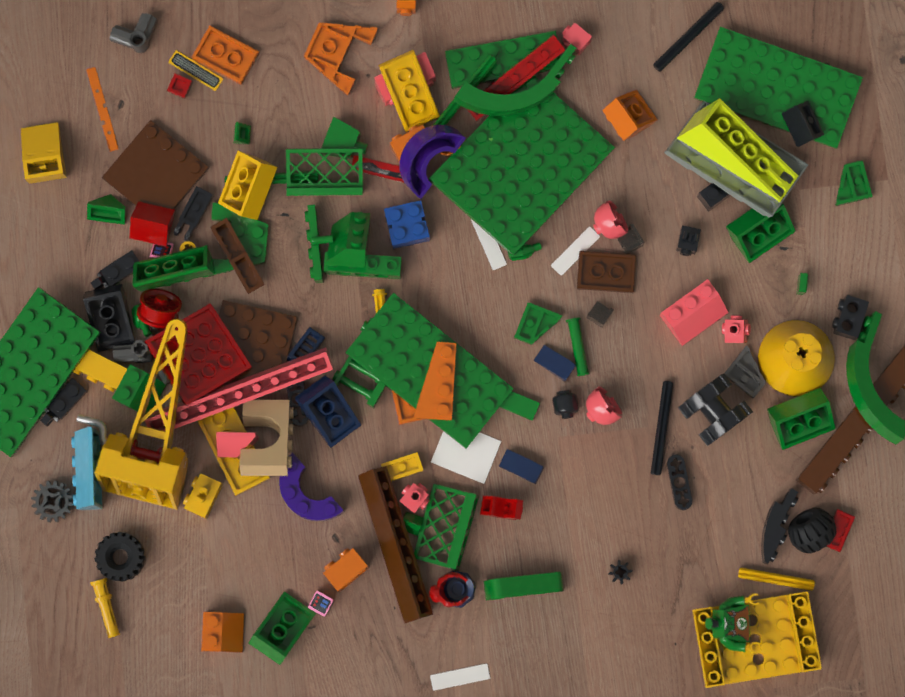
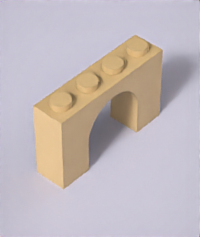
[240,400,294,476]

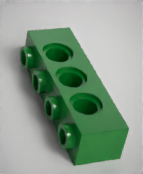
[324,252,402,280]

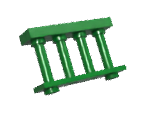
[332,318,386,409]

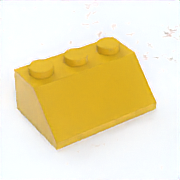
[218,151,278,220]

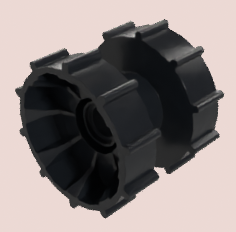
[678,373,753,446]

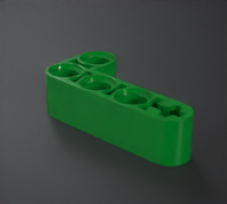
[483,572,564,601]

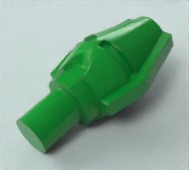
[507,242,542,261]
[131,303,152,337]

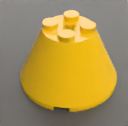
[758,320,835,396]

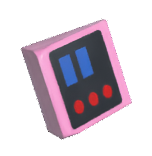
[150,243,174,258]
[308,591,334,617]

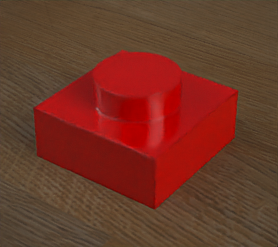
[167,73,192,99]

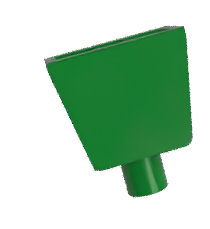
[321,117,368,160]

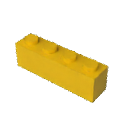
[73,350,127,392]

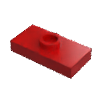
[827,509,855,553]

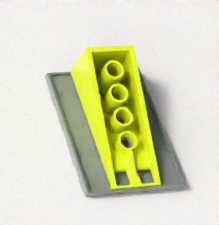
[664,98,809,218]

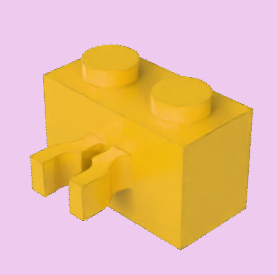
[183,473,223,519]

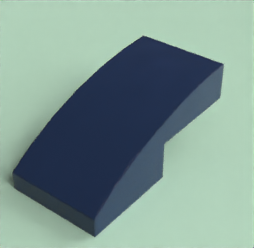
[499,449,544,484]

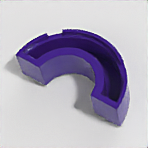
[399,125,466,199]
[279,452,344,521]

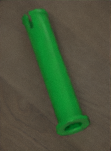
[566,318,590,377]

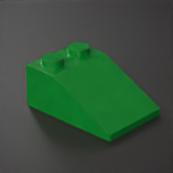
[248,591,316,665]

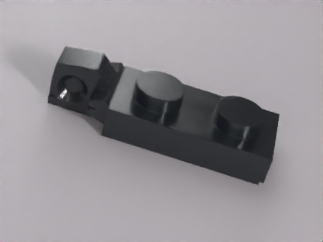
[91,250,139,290]
[40,378,87,427]

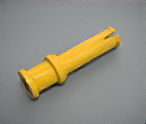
[90,578,120,638]

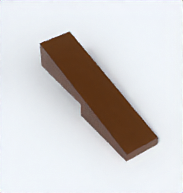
[210,218,265,294]

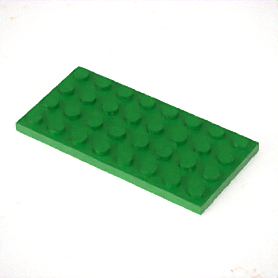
[694,26,863,149]
[0,287,101,457]
[345,293,514,449]

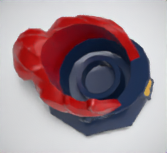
[429,570,476,608]

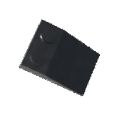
[83,284,135,352]

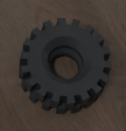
[94,532,146,581]

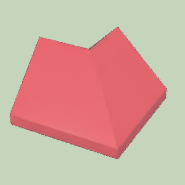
[216,432,259,459]

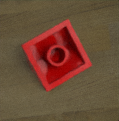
[129,201,176,247]

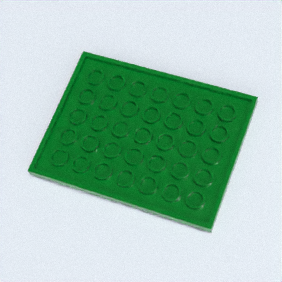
[429,75,615,256]

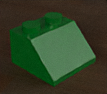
[112,364,167,414]

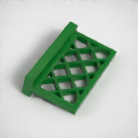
[286,148,363,196]
[414,484,479,571]

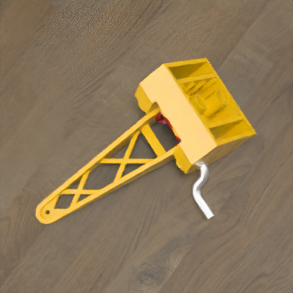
[77,319,189,510]

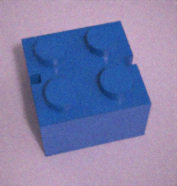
[384,200,430,249]

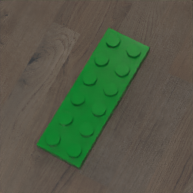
[445,31,561,89]

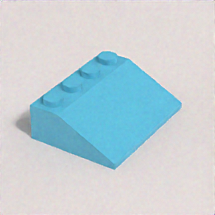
[71,427,103,510]

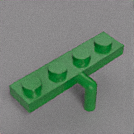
[305,205,333,283]

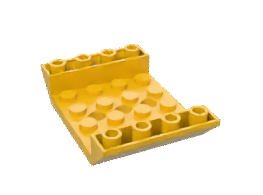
[692,591,822,688]

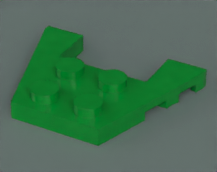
[208,203,269,277]

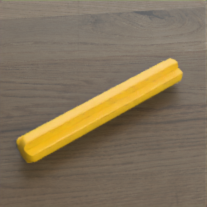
[738,567,815,590]

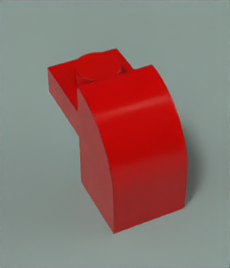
[480,496,524,520]

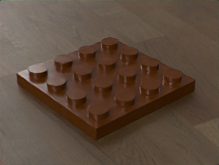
[219,300,297,392]

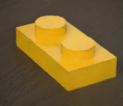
[381,452,424,482]

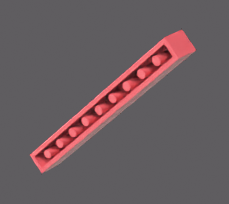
[145,347,333,438]

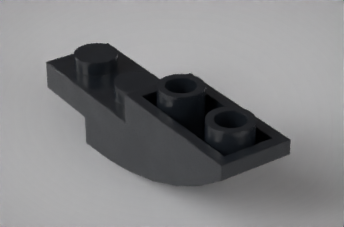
[761,488,798,564]

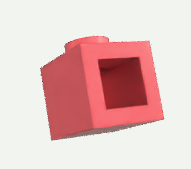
[562,23,592,55]

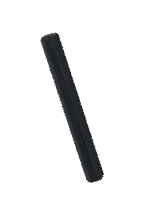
[653,2,724,72]
[651,381,673,476]

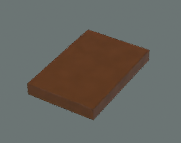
[577,251,636,294]

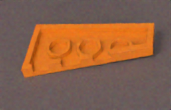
[413,342,456,421]

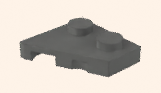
[724,345,766,398]

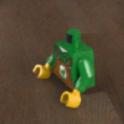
[705,593,761,655]

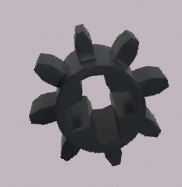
[608,560,632,585]

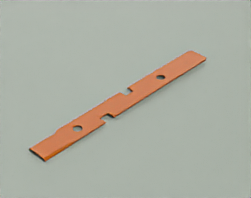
[86,67,118,152]

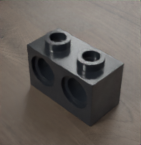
[832,295,869,340]

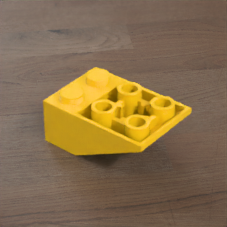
[21,122,67,184]

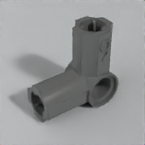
[109,13,158,53]
[113,340,152,363]

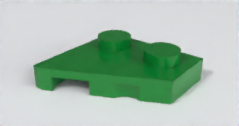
[835,160,873,206]
[514,302,562,345]

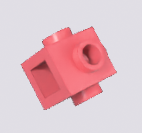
[722,315,751,343]
[399,483,429,514]

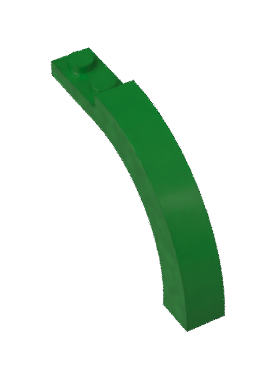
[453,44,576,116]
[846,311,905,445]

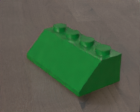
[132,245,214,292]

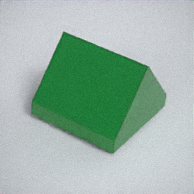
[233,122,251,145]
[403,511,424,536]

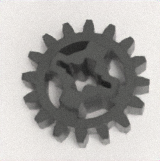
[31,481,74,523]

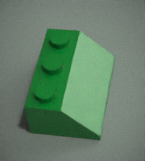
[726,203,796,263]
[326,212,370,268]
[767,388,835,450]

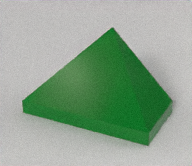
[87,194,126,225]

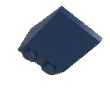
[295,375,361,448]

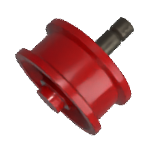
[137,289,182,336]

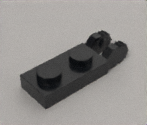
[173,186,214,241]

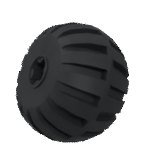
[788,508,836,553]

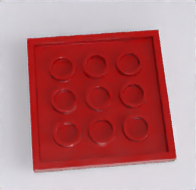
[145,303,252,407]

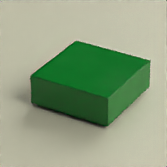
[796,273,808,295]

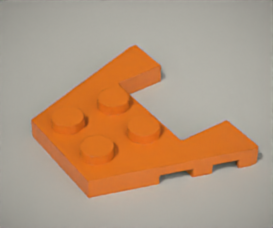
[304,22,378,96]

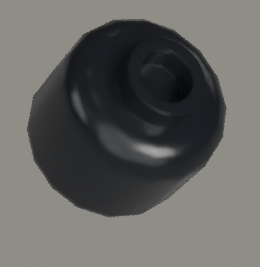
[552,390,579,419]

